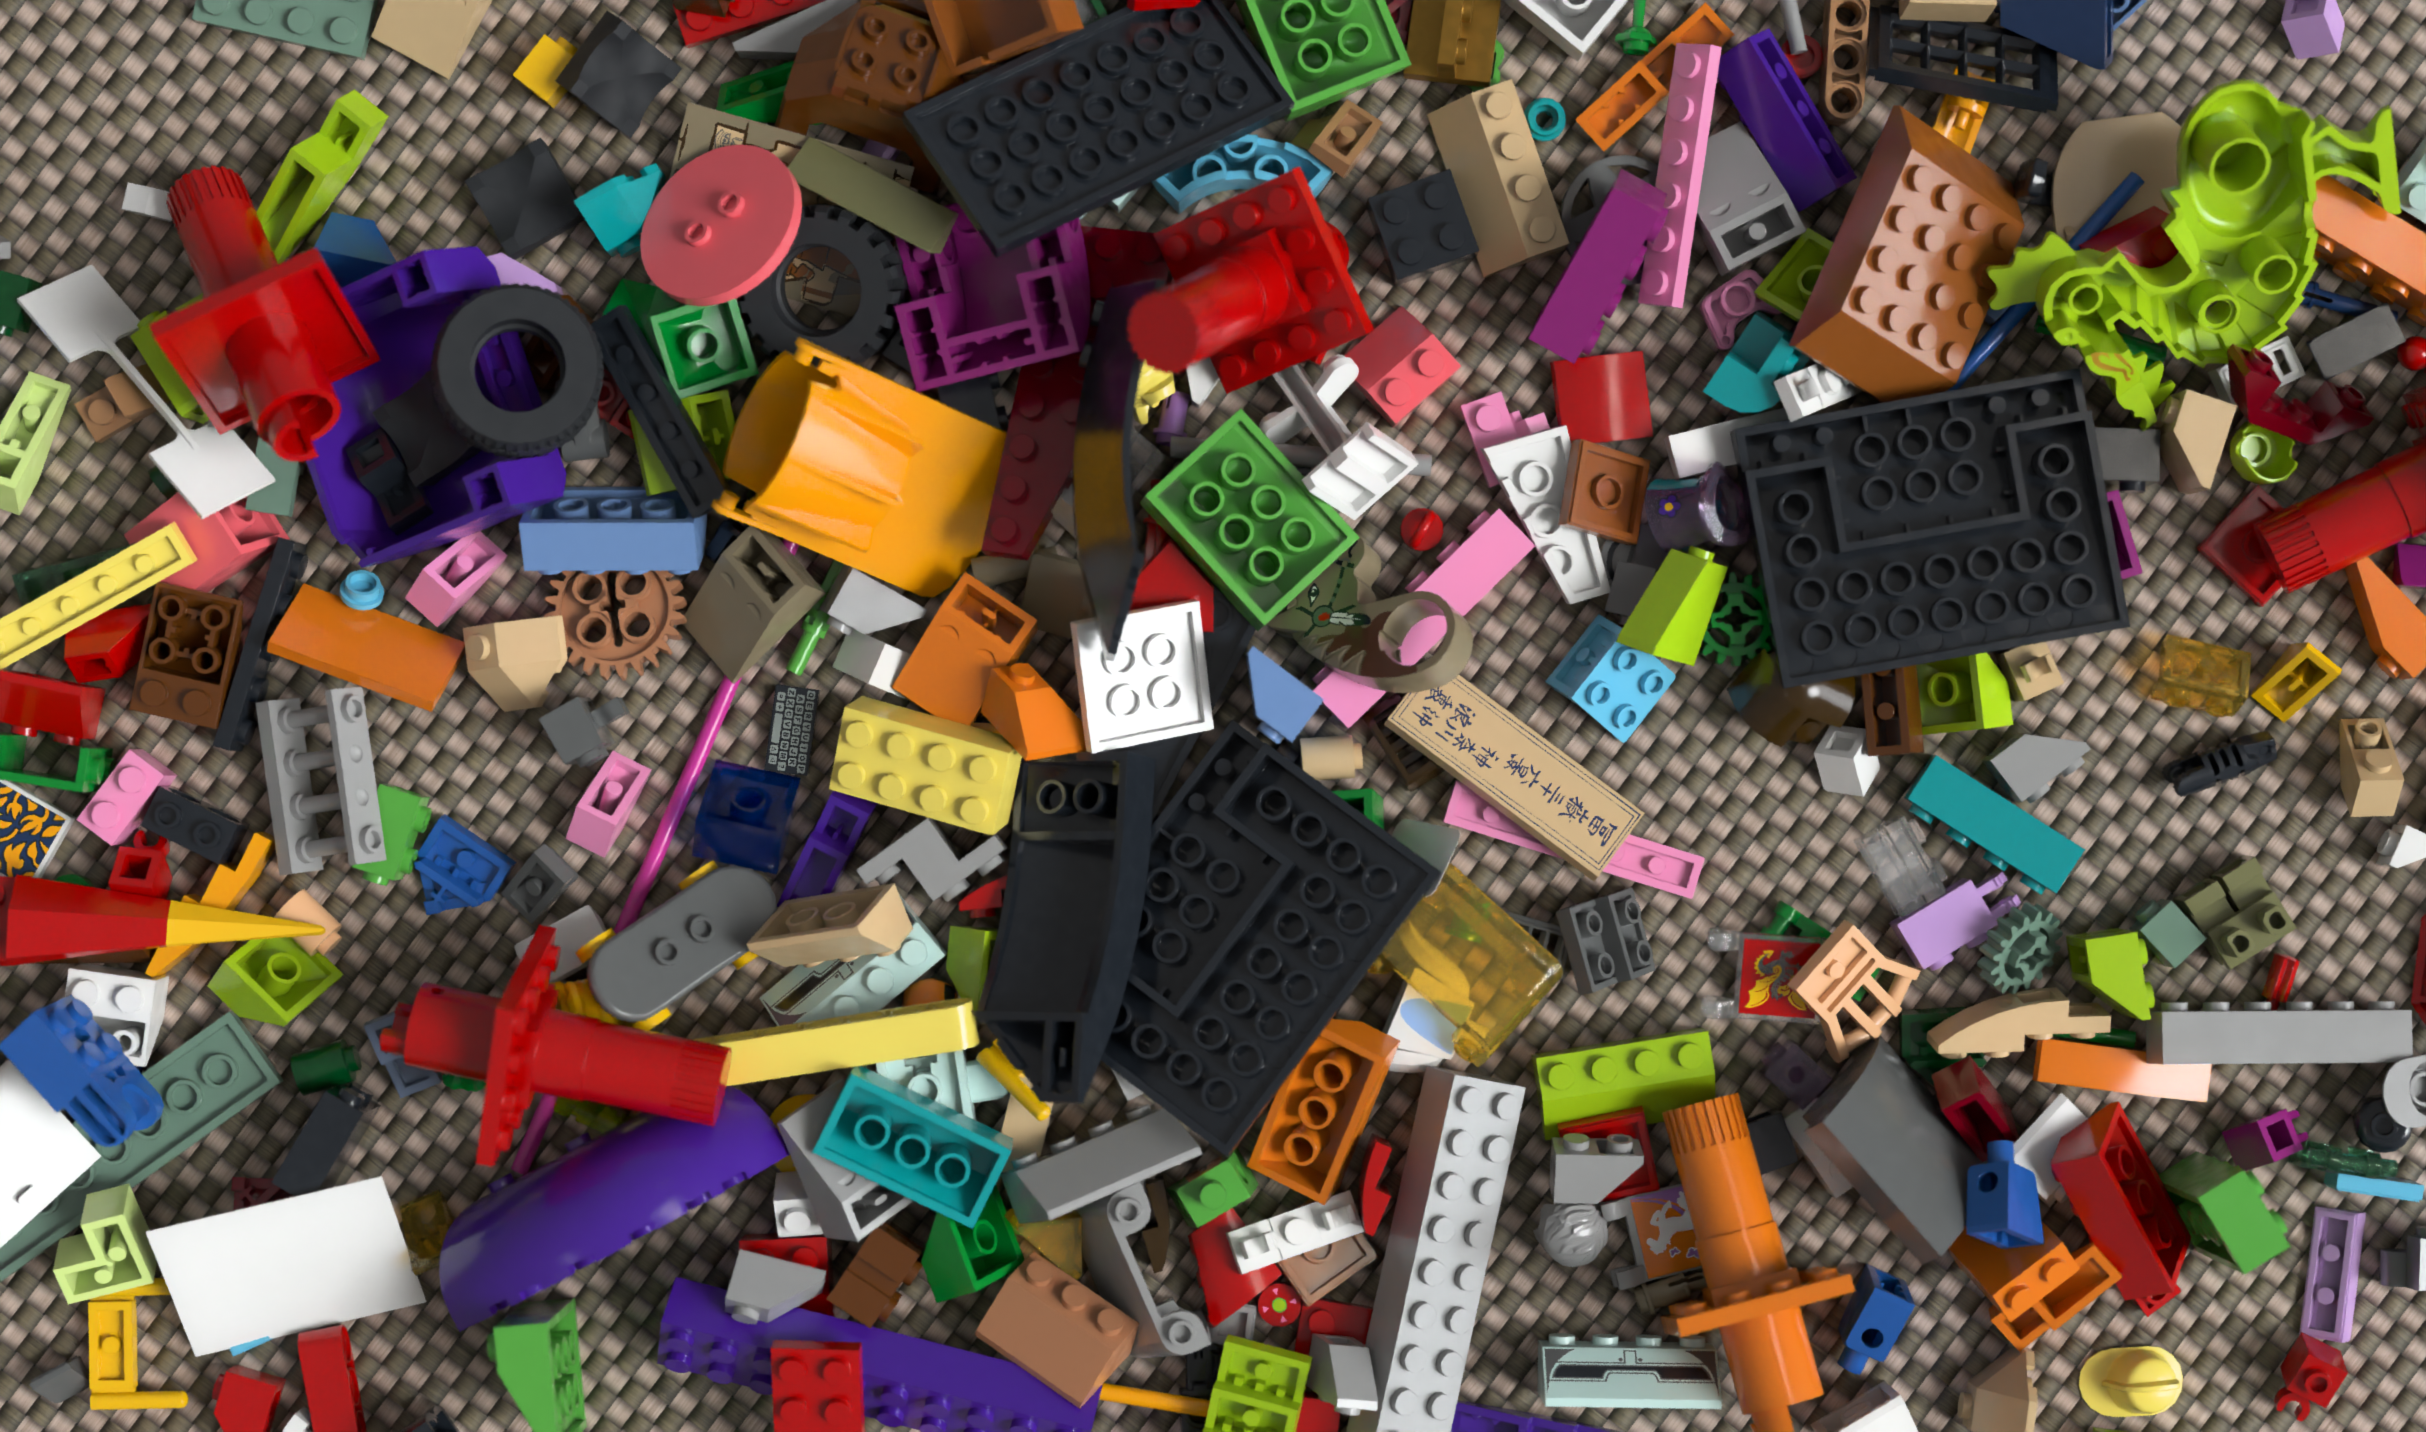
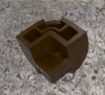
[1727,649,1855,747]

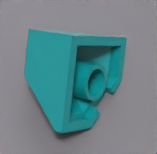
[574,163,666,258]

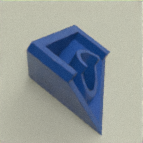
[314,212,396,288]

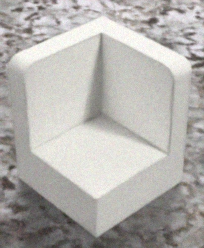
[1814,725,1880,797]

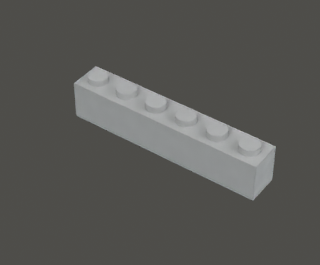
[2146,1001,2413,1065]

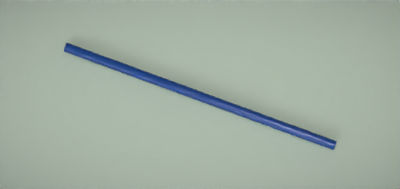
[1946,172,2144,392]

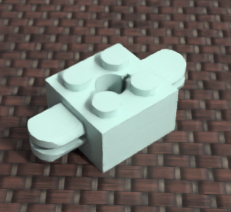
[876,1049,1008,1121]

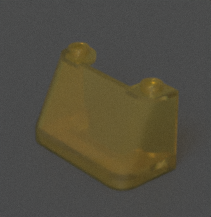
[1368,863,1563,1067]

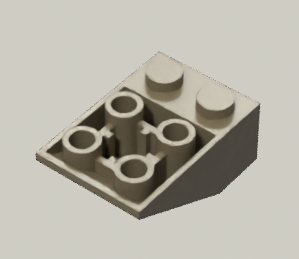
[683,525,826,684]

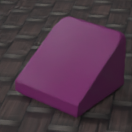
[2392,543,2426,589]

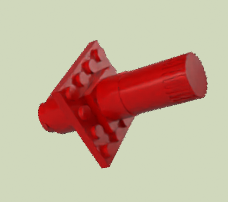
[149,166,381,462]
[1127,166,1374,394]
[2253,386,2426,594]
[380,925,732,1167]

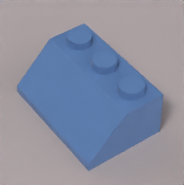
[1245,646,1324,744]

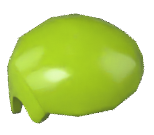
[2229,421,2298,485]

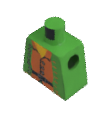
[1166,1146,1259,1228]

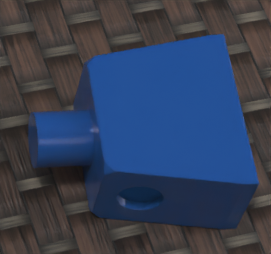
[1966,1140,2044,1249]
[1837,1263,1915,1375]

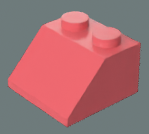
[1344,306,1461,428]

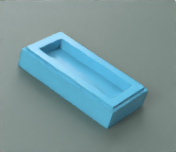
[2324,1168,2424,1202]

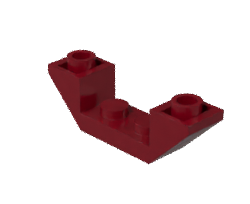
[2227,344,2374,446]

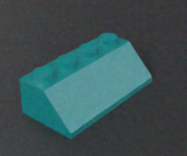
[813,1066,1013,1229]

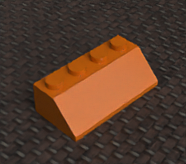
[1247,1019,1400,1205]

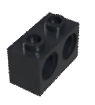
[140,786,250,864]

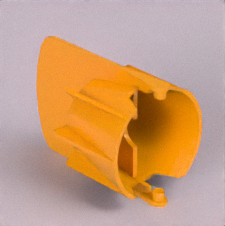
[711,337,1007,597]

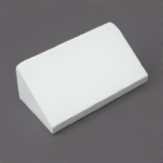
[514,905,606,983]

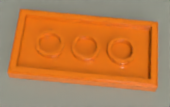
[267,583,465,712]

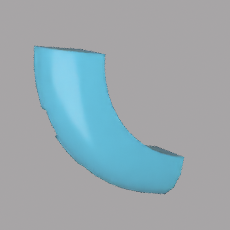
[1152,134,1333,214]

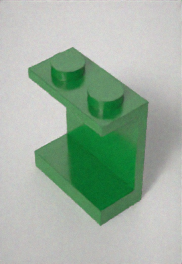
[0,733,117,792]

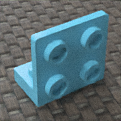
[1545,614,1676,743]

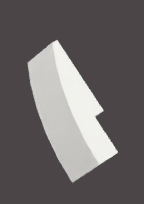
[1664,408,1789,479]

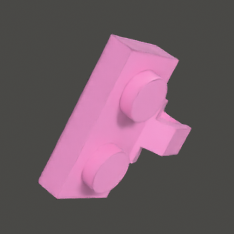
[1460,391,1550,488]

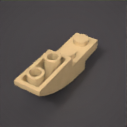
[1927,987,2111,1059]

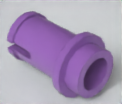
[1153,391,1191,447]

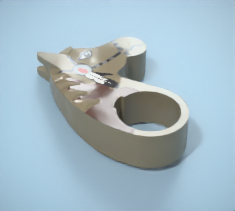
[1267,538,1473,693]

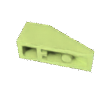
[0,371,71,515]

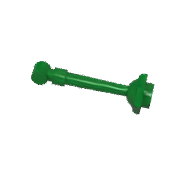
[1615,0,1658,56]

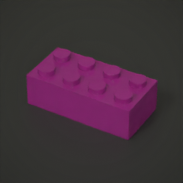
[1528,169,1669,364]

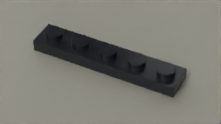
[591,305,733,519]
[213,537,308,752]

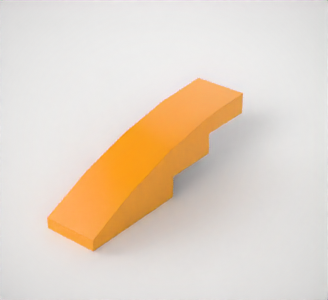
[145,832,276,977]

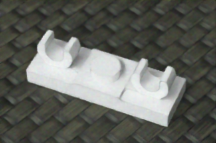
[1773,363,1862,422]
[1226,1190,1364,1275]

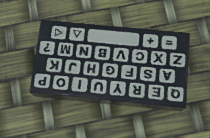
[764,684,820,776]

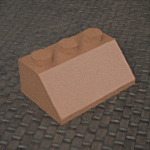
[975,1251,1139,1409]

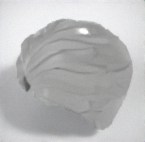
[1533,1203,1609,1267]

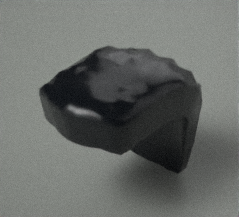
[2014,158,2053,206]

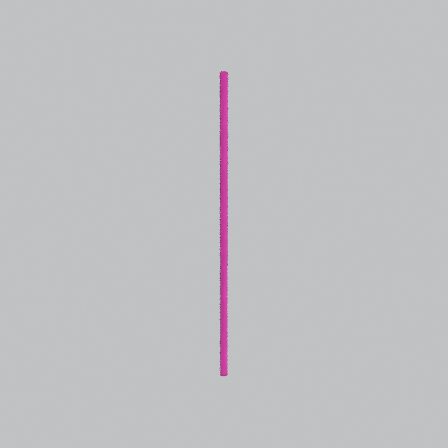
[511,538,799,1175]

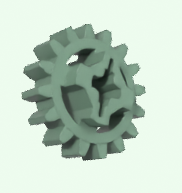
[1977,902,2063,995]

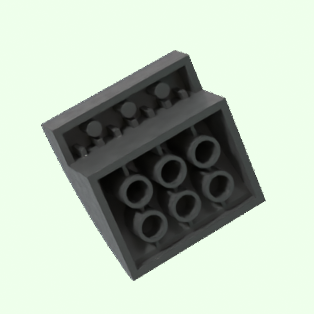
[1802,1035,1988,1265]

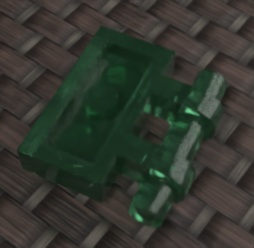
[2288,1140,2398,1180]

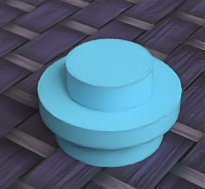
[339,570,384,610]

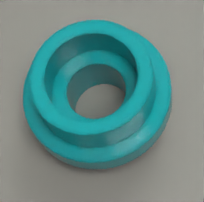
[1524,98,1566,142]

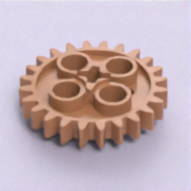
[544,571,687,681]

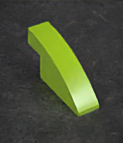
[256,89,389,264]

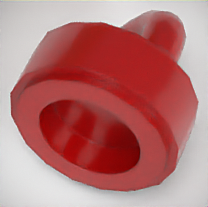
[1400,508,1444,552]

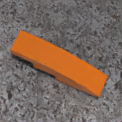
[1575,2,1735,152]
[2032,1039,2212,1103]

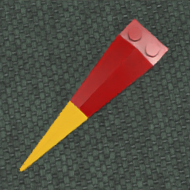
[0,874,326,966]

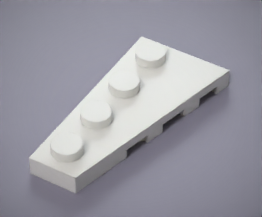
[1481,425,1610,604]

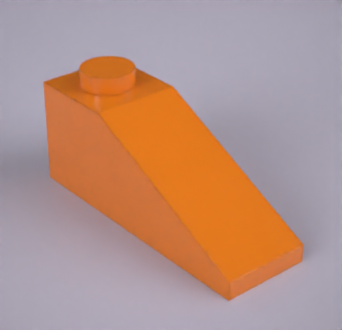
[2344,557,2426,679]

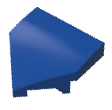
[414,814,517,915]

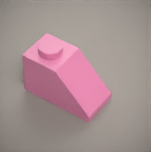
[405,531,508,627]
[566,751,652,858]

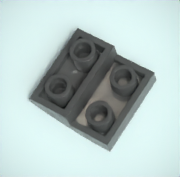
[1556,887,1656,995]

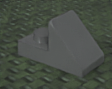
[501,843,578,924]

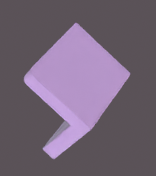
[2281,0,2345,59]

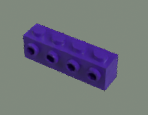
[1717,28,1857,213]

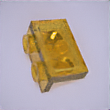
[2151,634,2252,717]

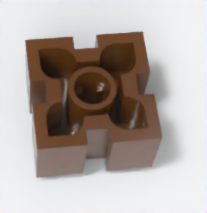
[827,1219,925,1329]

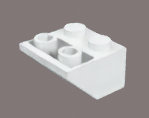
[65,963,169,1067]

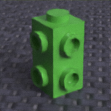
[352,784,432,886]

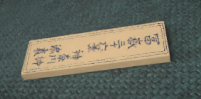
[1384,675,1645,881]

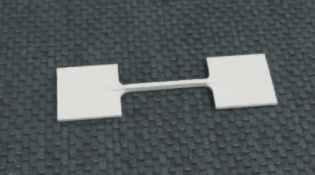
[17,264,275,519]

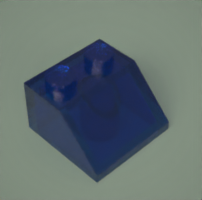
[692,759,801,874]

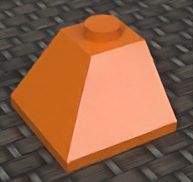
[980,663,1086,761]

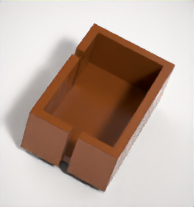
[923,0,1084,77]

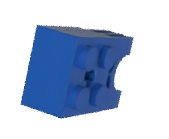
[0,994,164,1147]

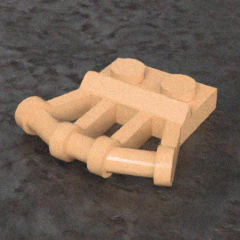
[1787,919,1921,1063]

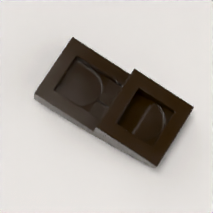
[1142,1175,1170,1273]

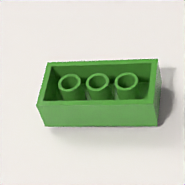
[2158,1151,2290,1275]

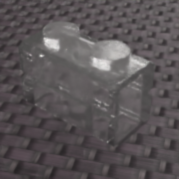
[1853,815,1948,917]

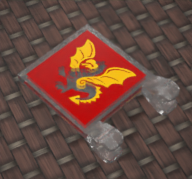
[1702,928,1827,1024]

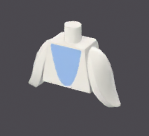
[1382,921,1489,1073]

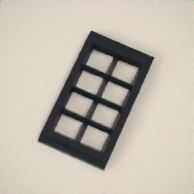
[1867,4,2059,113]

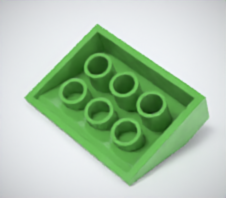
[1235,0,1412,122]
[1140,408,1360,631]
[488,1298,587,1432]

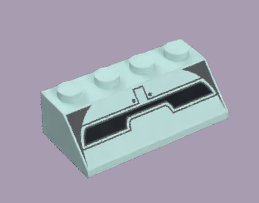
[760,894,947,1026]
[1537,1333,1722,1409]

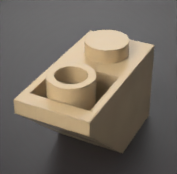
[2339,718,2404,817]

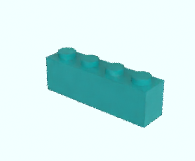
[1904,755,2085,895]

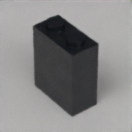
[271,1082,381,1196]

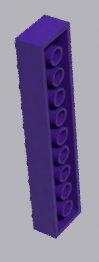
[657,1277,1102,1432]

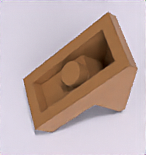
[74,364,171,443]

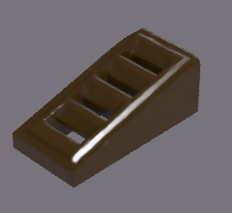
[1362,693,1445,792]

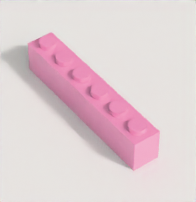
[1312,509,1535,729]

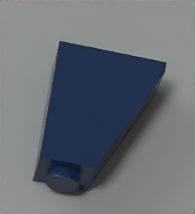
[1994,0,2113,69]

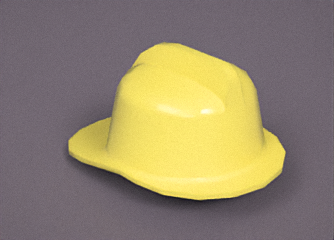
[2078,1346,2183,1417]

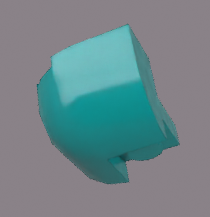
[1703,310,1810,413]

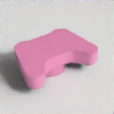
[1700,270,1782,351]

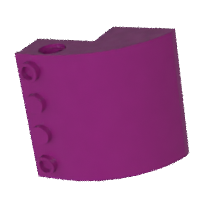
[894,203,1091,392]

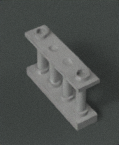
[255,687,387,876]

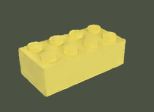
[829,696,1022,836]

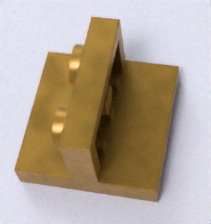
[1403,0,1501,88]

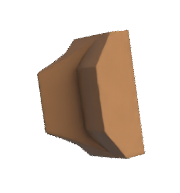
[1291,99,1383,178]

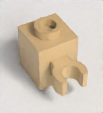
[1994,642,2064,702]

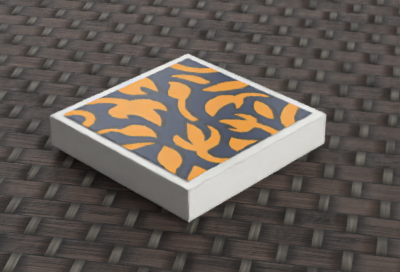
[0,780,76,878]

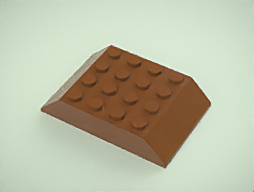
[1789,105,2025,403]

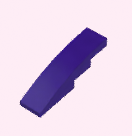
[1451,1400,1621,1432]

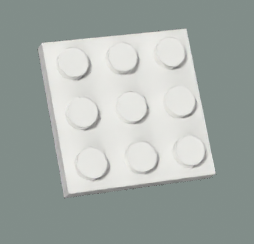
[1070,599,1214,753]

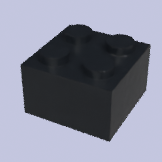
[1365,169,1479,286]

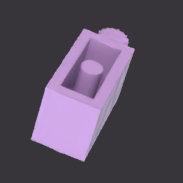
[1889,871,2021,971]

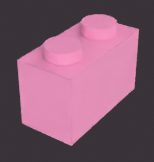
[76,749,177,846]

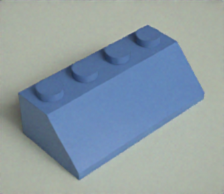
[519,487,707,575]

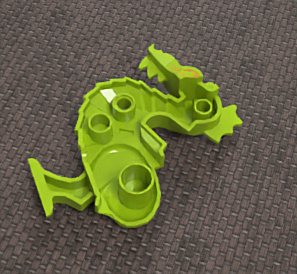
[1986,79,2401,431]

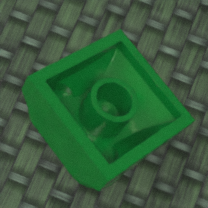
[648,299,759,399]

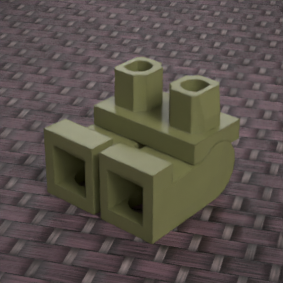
[2173,855,2297,970]

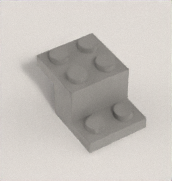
[856,818,1008,902]

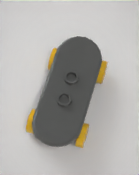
[575,860,777,1031]

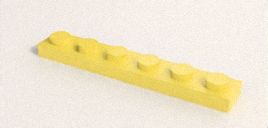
[0,522,198,670]

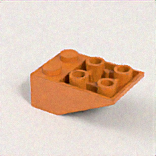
[892,572,1038,726]

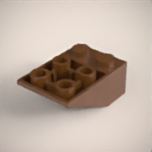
[129,581,244,729]

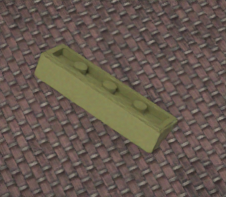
[788,137,959,254]

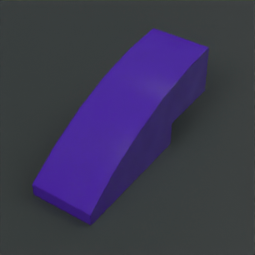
[777,791,878,907]

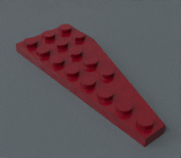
[981,226,1173,561]

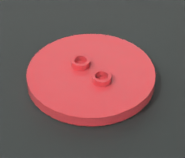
[640,145,802,306]

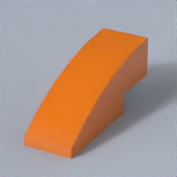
[1989,1242,2122,1352]

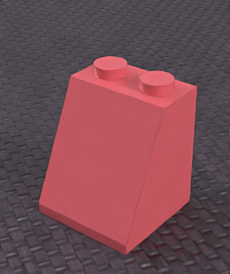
[124,492,290,592]

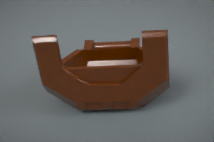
[774,0,965,194]

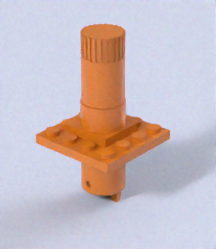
[1660,1093,1855,1432]

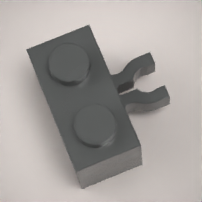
[539,697,630,768]

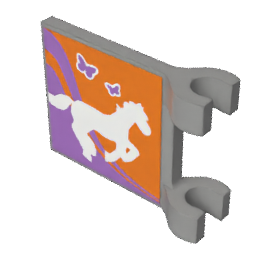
[1594,1183,1702,1290]

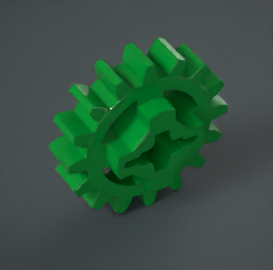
[1700,572,1771,667]

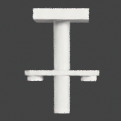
[1259,354,1419,520]

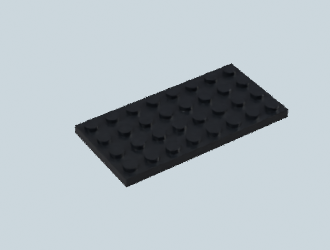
[902,0,1295,258]

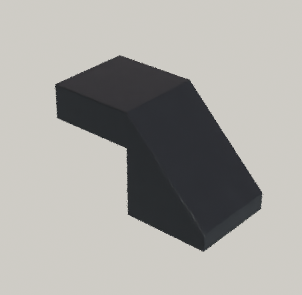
[345,427,434,536]

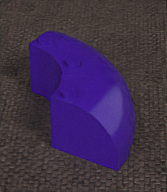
[439,1086,790,1332]

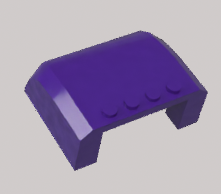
[306,246,566,568]

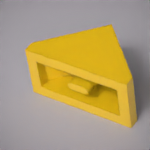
[2251,642,2342,723]

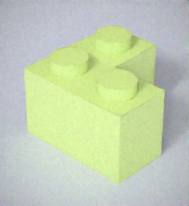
[53,1184,157,1304]

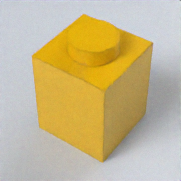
[513,34,578,109]

